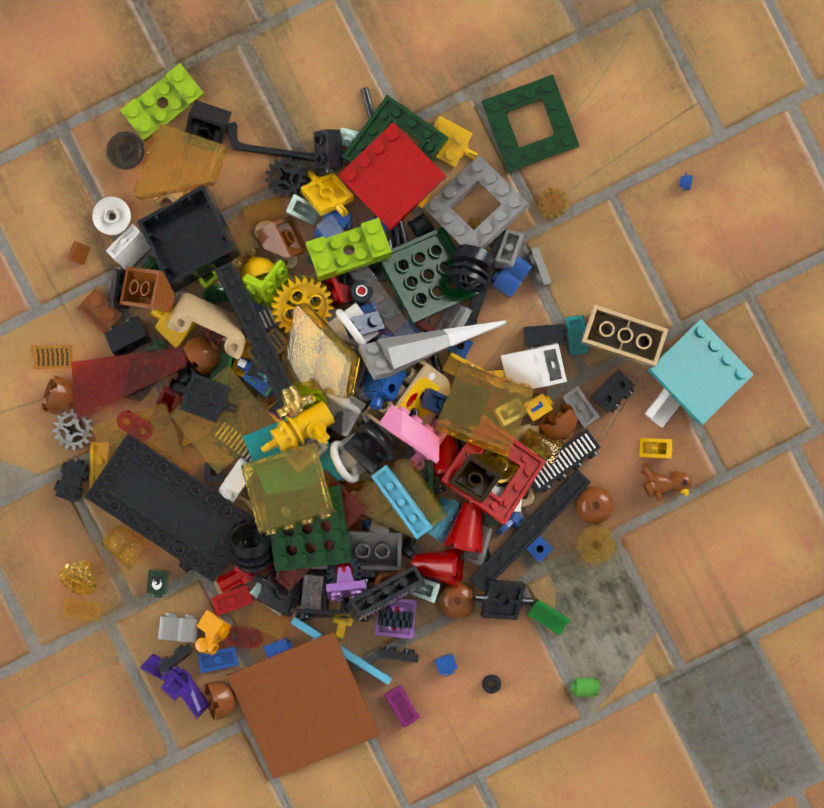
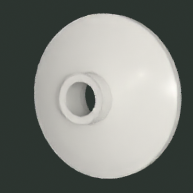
[92,197,131,235]

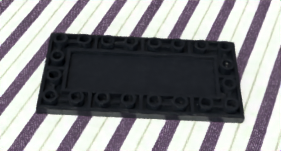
[85,433,256,583]

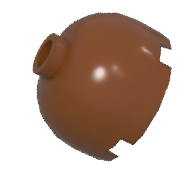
[183,336,220,375]
[41,375,76,414]
[538,404,577,440]
[575,486,614,524]
[438,581,476,619]
[204,681,237,720]

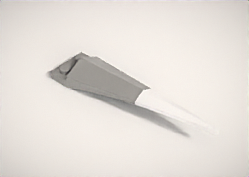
[358,321,506,380]

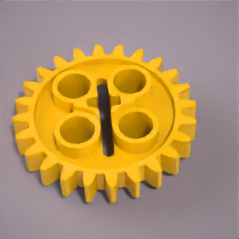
[270,275,334,337]

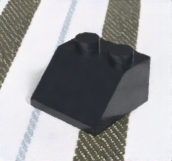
[183,100,232,154]

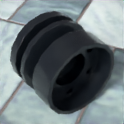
[447,244,495,292]
[229,521,274,573]

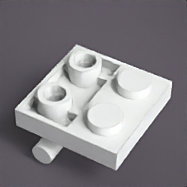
[325,384,366,437]

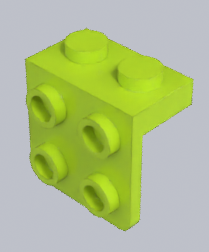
[243,260,291,309]

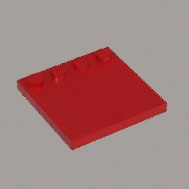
[338,122,446,230]

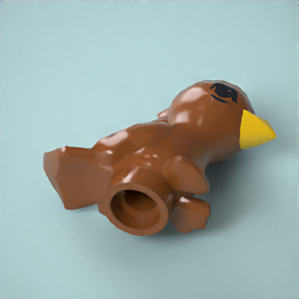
[641,462,692,501]

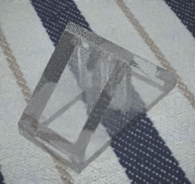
[301,574,325,610]

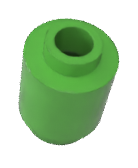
[571,678,599,697]

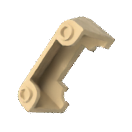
[166,293,247,360]

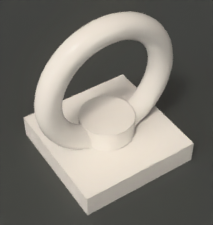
[325,303,379,346]
[330,433,366,483]

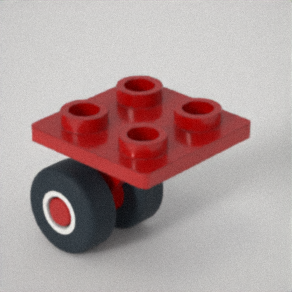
[321,277,373,308]

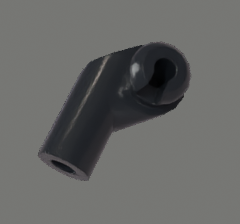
[402,532,418,559]

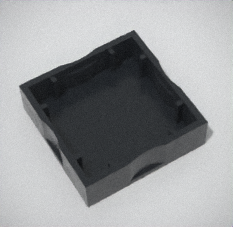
[137,184,241,292]

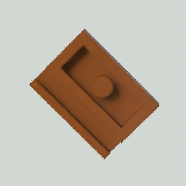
[77,288,124,335]

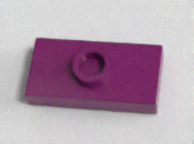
[384,685,420,728]

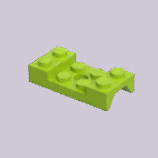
[120,63,205,142]
[306,218,392,282]

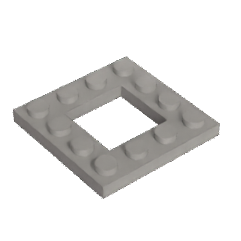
[423,155,530,249]

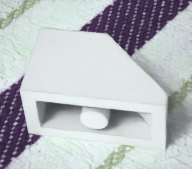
[218,458,256,502]

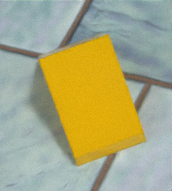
[639,438,672,459]

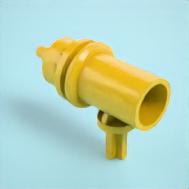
[261,401,335,453]

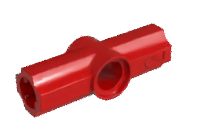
[216,563,274,593]

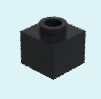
[204,462,225,482]

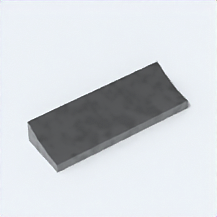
[286,529,402,570]

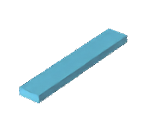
[291,616,392,685]

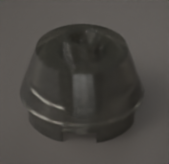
[106,131,145,170]

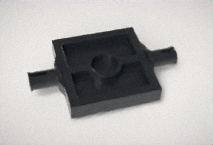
[173,373,237,423]
[252,565,311,617]
[472,579,534,620]

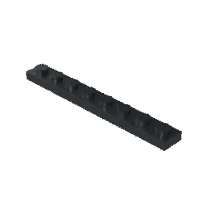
[214,261,300,409]
[470,469,591,592]

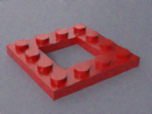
[440,417,546,525]

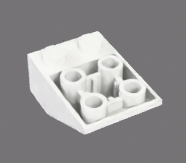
[501,342,567,393]

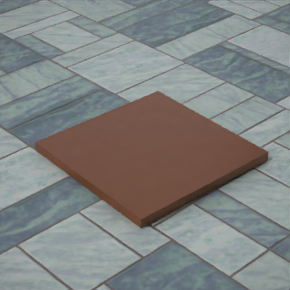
[227,631,379,779]

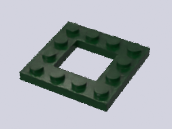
[481,74,580,173]
[342,95,449,163]

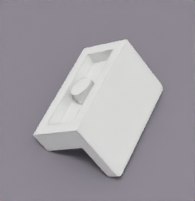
[106,223,151,270]
[644,388,680,427]

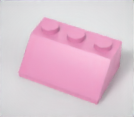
[379,405,440,464]

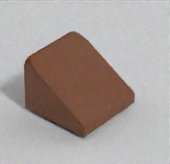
[68,241,90,265]

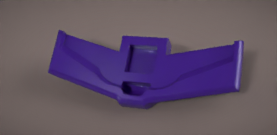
[140,654,210,720]

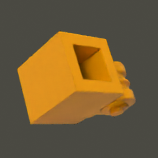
[195,610,232,655]

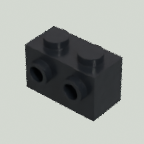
[104,316,152,359]
[590,369,635,413]

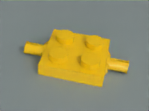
[433,116,478,168]
[301,170,354,217]

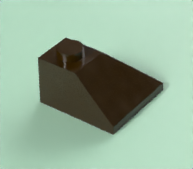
[449,454,506,503]

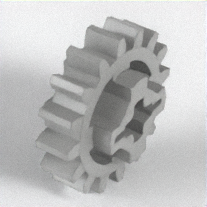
[52,409,95,450]

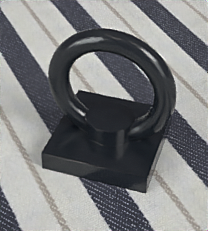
[343,419,397,474]

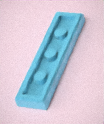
[371,464,433,539]

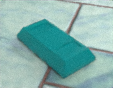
[565,315,589,355]

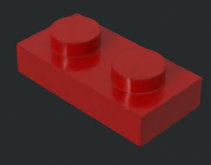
[211,584,254,616]

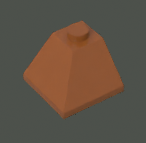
[255,216,307,258]

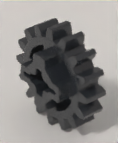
[265,156,307,198]

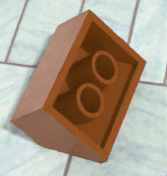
[119,267,175,313]

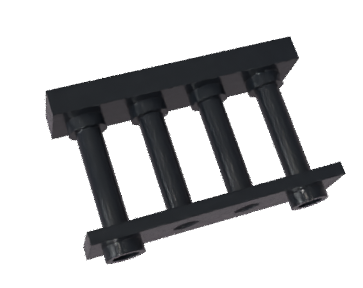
[296,569,374,622]

